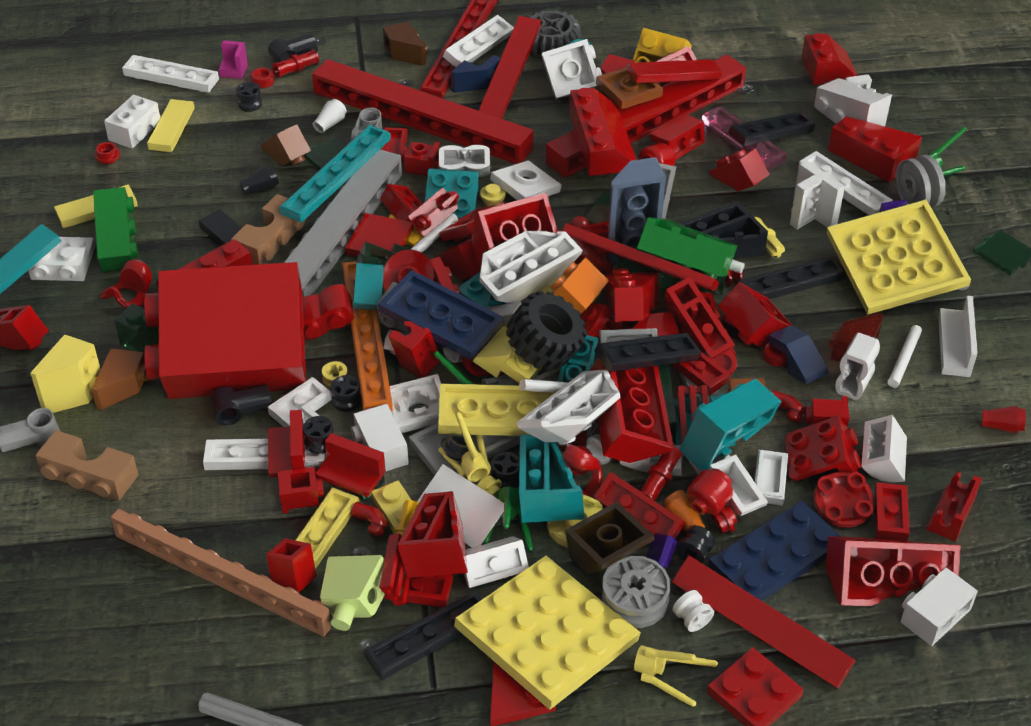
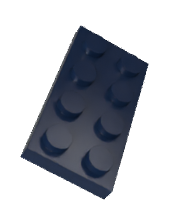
[378,270,504,360]
[708,501,841,601]

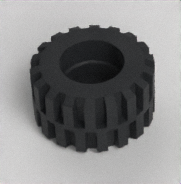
[506,291,587,371]

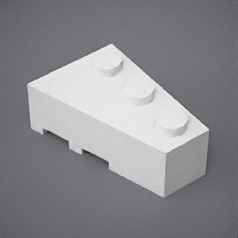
[814,78,892,126]

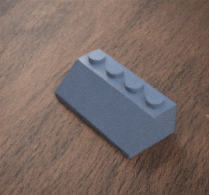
[606,157,666,267]

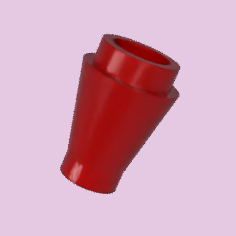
[982,405,1026,434]

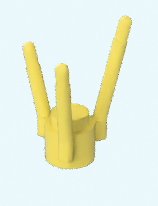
[438,412,492,482]
[634,645,718,707]

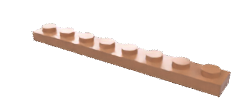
[111,509,331,637]

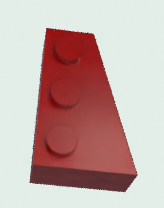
[828,116,922,183]

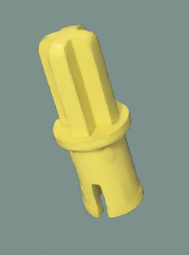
[755,217,785,258]

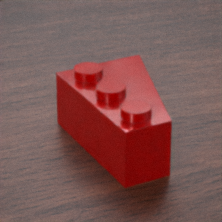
[605,269,659,322]
[397,491,468,578]

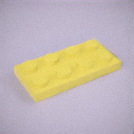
[438,384,554,436]

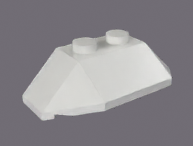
[479,231,583,303]
[517,370,621,445]

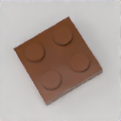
[596,67,663,109]

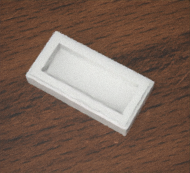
[754,449,788,506]

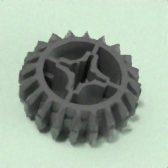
[526,9,581,55]

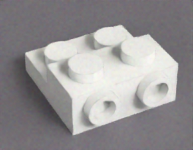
[541,39,602,100]
[28,237,96,281]

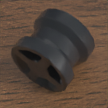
[236,82,262,112]
[331,375,361,412]
[303,416,333,454]
[491,452,520,488]
[676,525,715,563]

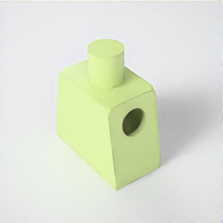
[320,555,385,631]

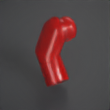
[772,390,805,423]
[351,502,388,537]

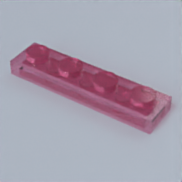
[702,106,787,171]

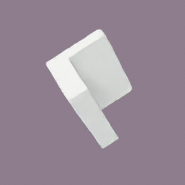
[464,536,529,588]

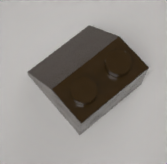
[565,502,655,575]

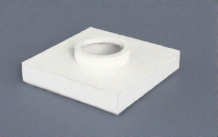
[490,160,562,200]
[390,374,441,433]

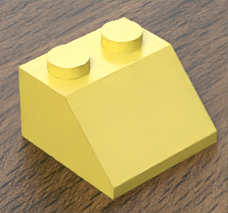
[30,334,101,413]

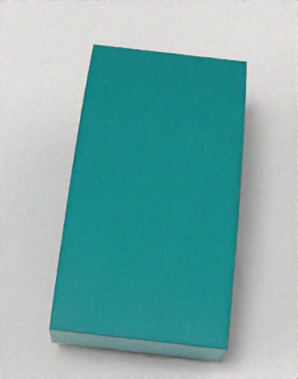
[353,263,384,310]
[558,335,599,383]

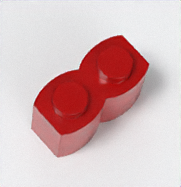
[303,284,355,340]

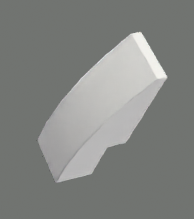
[689,454,768,516]

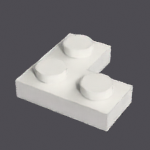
[268,377,332,427]

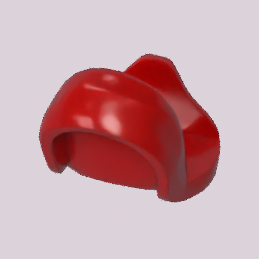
[99,260,152,310]
[562,444,602,498]

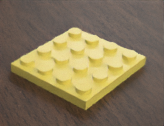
[827,199,971,315]
[454,556,641,710]

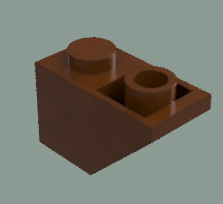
[382,21,428,66]

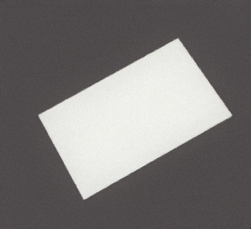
[417,464,504,548]

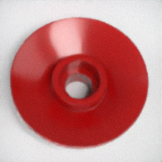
[383,250,435,291]

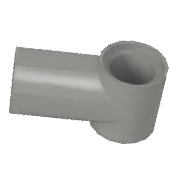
[0,408,61,452]

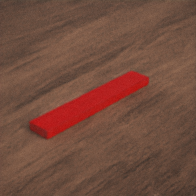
[479,16,541,119]
[562,223,719,292]
[672,556,856,689]

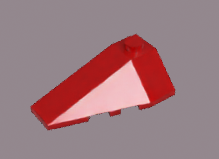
[826,536,961,606]

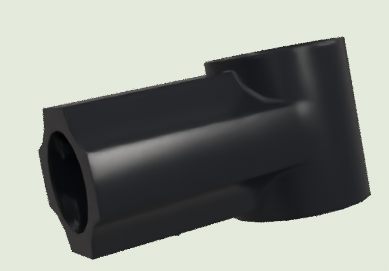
[268,33,318,63]
[211,385,272,426]

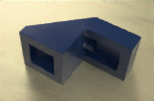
[451,55,501,93]
[769,325,829,384]

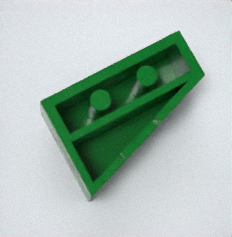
[93,187,138,272]
[637,217,738,280]

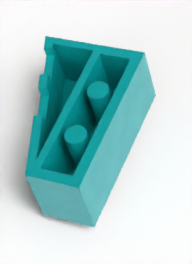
[679,378,781,471]
[519,434,584,523]

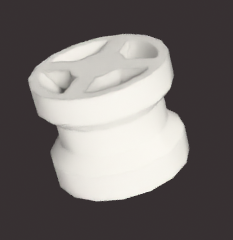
[673,590,714,632]

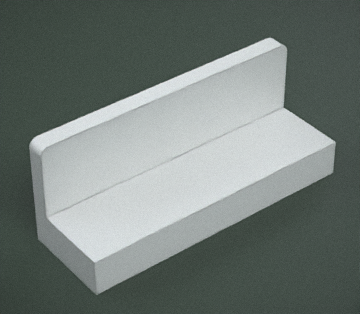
[938,296,977,377]

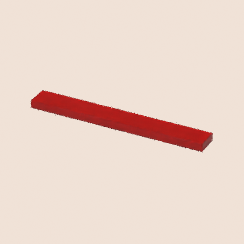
[420,0,498,99]

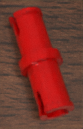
[272,50,319,78]
[640,447,682,502]

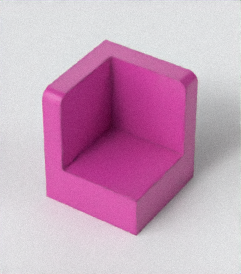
[218,41,248,79]

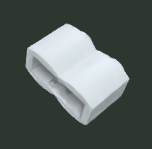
[439,145,490,178]
[835,332,880,401]

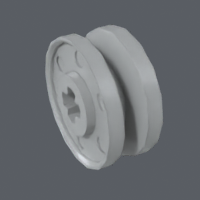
[896,154,946,207]
[602,556,670,628]

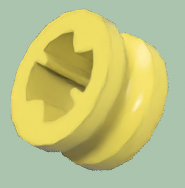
[322,361,348,389]

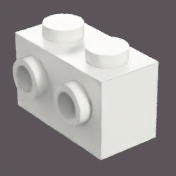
[104,95,160,149]

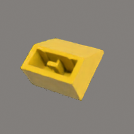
[633,28,692,63]

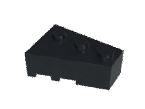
[678,201,768,259]

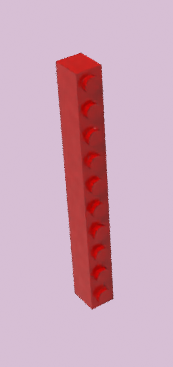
[546,54,746,178]
[312,59,534,164]

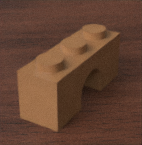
[231,194,305,265]
[35,430,139,501]

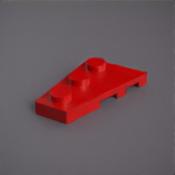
[490,662,556,726]

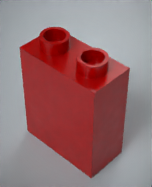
[144,262,306,399]

